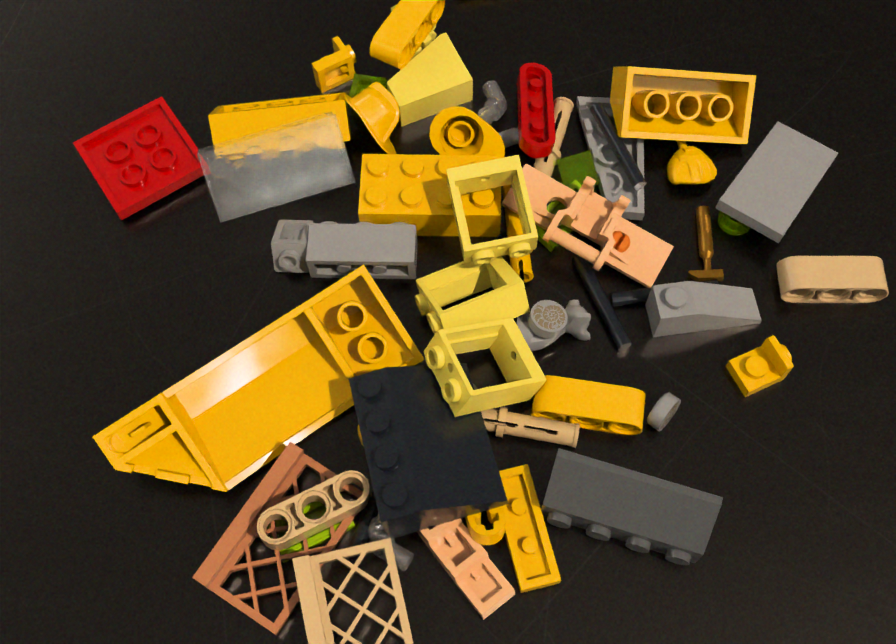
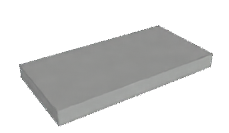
[715,121,838,243]

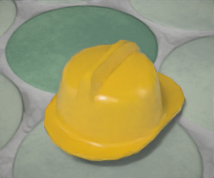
[343,82,400,154]
[429,106,505,158]

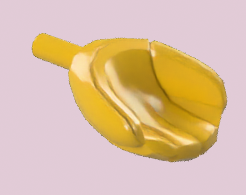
[667,140,717,185]

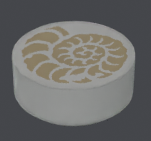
[528,300,568,339]
[647,392,681,431]

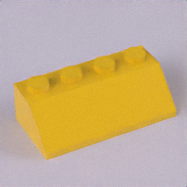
[610,66,756,144]
[208,92,351,160]

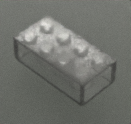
[197,111,355,223]

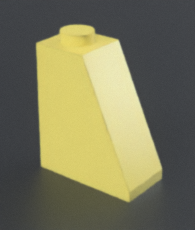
[387,32,473,127]

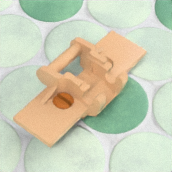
[501,164,674,288]

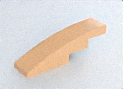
[416,518,515,620]

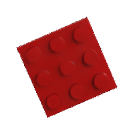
[73,96,211,220]

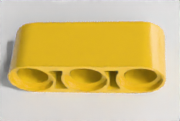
[369,0,445,70]
[531,375,646,435]

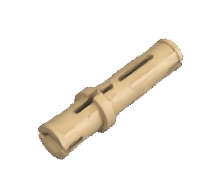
[533,97,574,177]
[481,407,580,448]

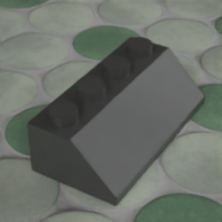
[541,448,723,565]

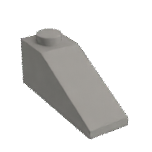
[645,281,762,337]

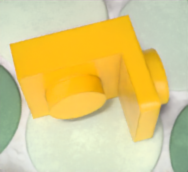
[311,36,357,93]
[726,335,794,397]

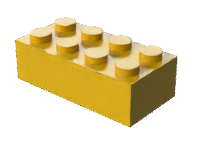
[358,154,501,237]

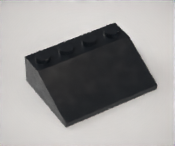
[349,363,509,539]

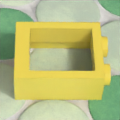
[446,155,538,265]
[414,256,530,334]
[423,318,547,417]

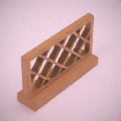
[192,442,363,636]

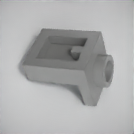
[271,220,313,273]

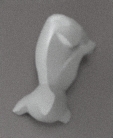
[517,299,591,352]

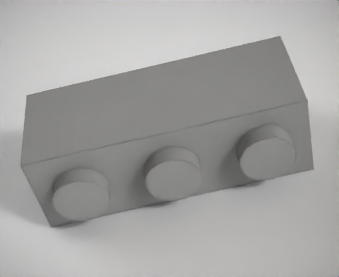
[306,221,418,279]

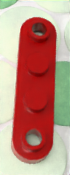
[517,63,556,158]

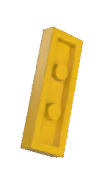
[499,464,561,593]

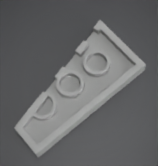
[576,96,644,220]

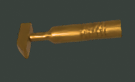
[688,206,724,282]

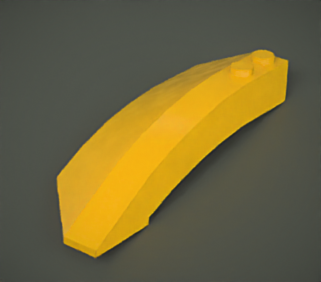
[93,265,425,492]

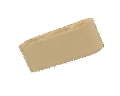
[776,256,889,303]
[257,470,370,551]

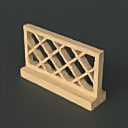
[292,538,414,644]

